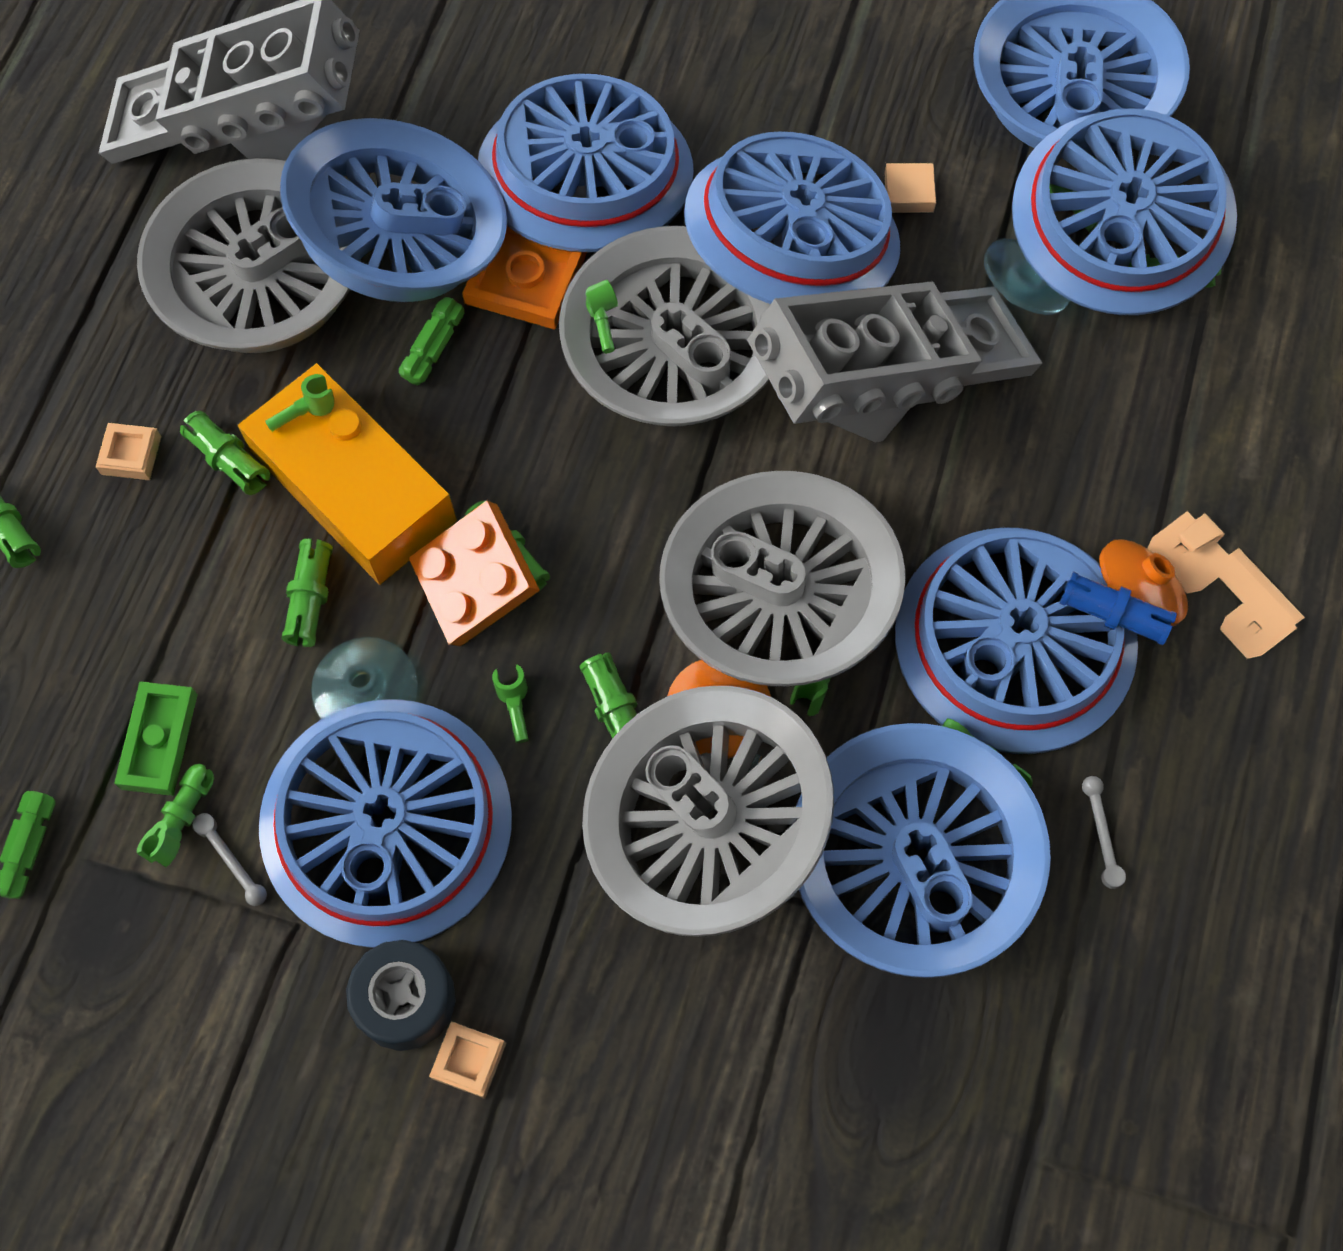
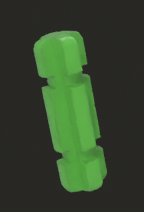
[399,297,464,386]
[0,791,55,899]

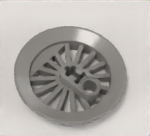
[137,158,361,353]
[559,226,771,426]
[659,471,905,686]
[582,686,834,937]

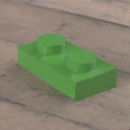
[114,682,198,796]

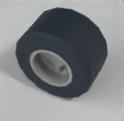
[346,940,456,1051]

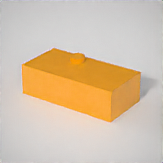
[237,363,457,585]

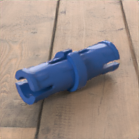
[1059,571,1177,645]

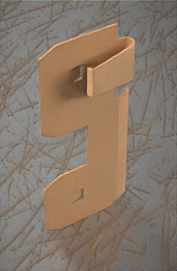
[1147,511,1305,659]

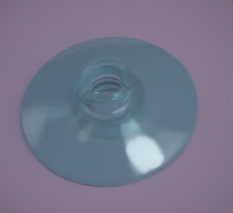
[984,239,1070,315]
[311,637,418,719]

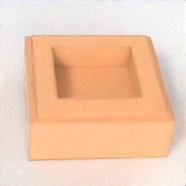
[884,163,936,213]
[96,423,161,480]
[429,1021,506,1099]

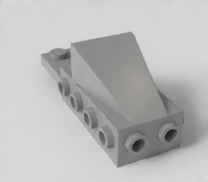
[99,0,360,164]
[747,281,1042,442]

